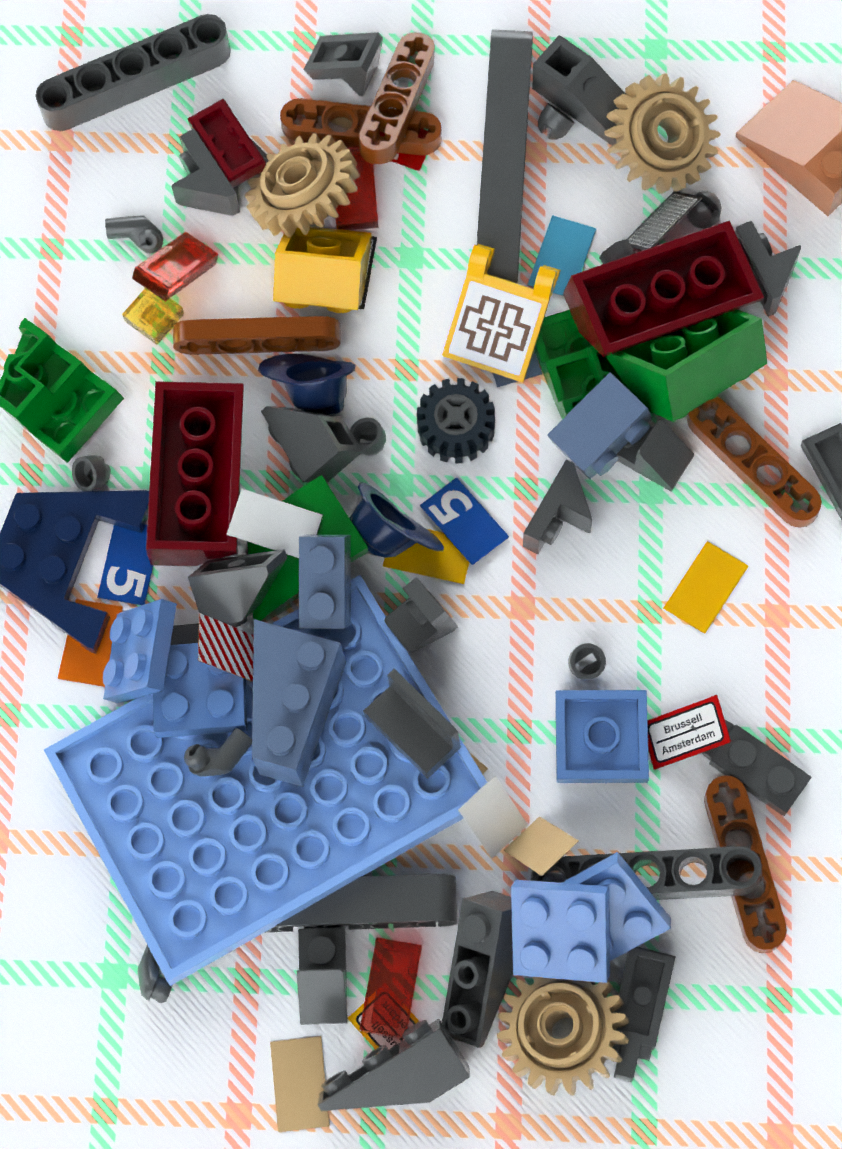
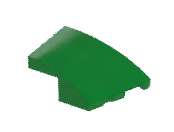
[534,309,628,419]
[0,318,124,463]
[247,475,368,623]

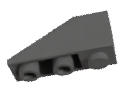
[532,35,626,145]
[442,891,513,1048]
[318,1018,470,1111]

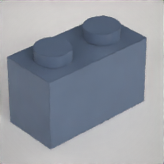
[547,372,652,480]
[299,535,351,629]

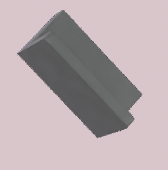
[363,669,461,779]

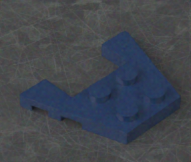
[0,490,149,654]

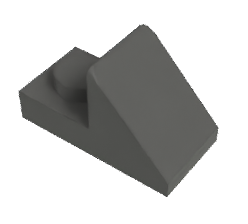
[303,32,383,97]
[171,128,240,216]
[735,220,801,317]
[616,418,694,492]
[523,459,592,555]
[384,577,458,652]
[296,927,348,1025]

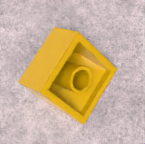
[273,226,372,313]

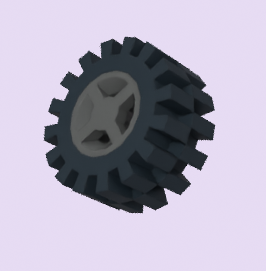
[416,378,495,464]

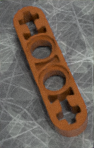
[359,32,435,165]
[280,98,442,155]
[173,316,341,355]
[686,396,822,528]
[704,775,787,953]

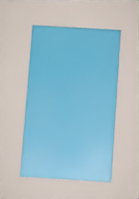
[527,215,597,296]

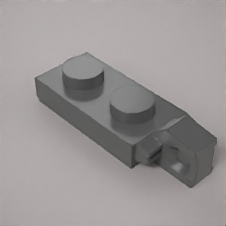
[690,720,812,816]
[613,947,676,1083]

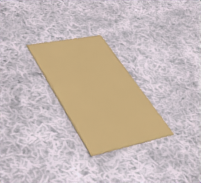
[503,816,579,876]
[270,1036,330,1132]

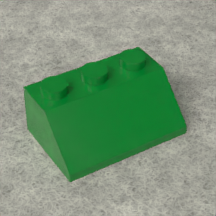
[607,309,768,422]

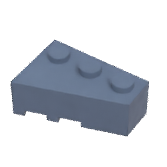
[252,619,346,787]

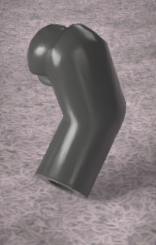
[105,215,164,253]
[184,728,252,777]
[137,945,173,1003]

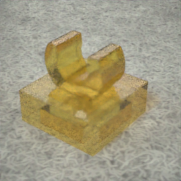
[122,283,184,345]

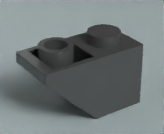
[261,406,363,483]

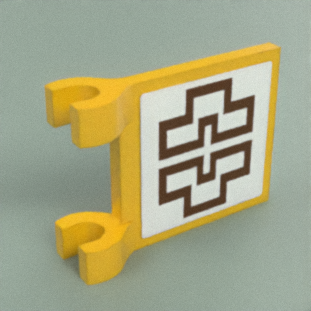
[442,244,561,383]

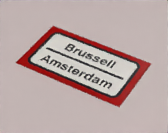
[647,695,731,770]

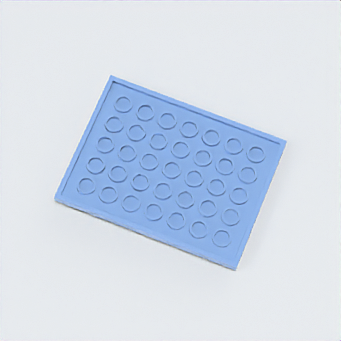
[44,575,487,986]

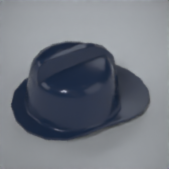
[258,354,356,414]
[349,482,444,558]

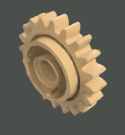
[605,73,721,194]
[245,134,360,238]
[496,977,629,1096]

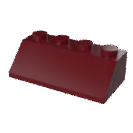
[563,220,764,357]
[146,381,244,566]

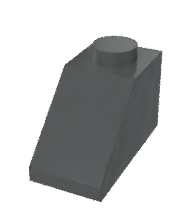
[188,549,287,627]

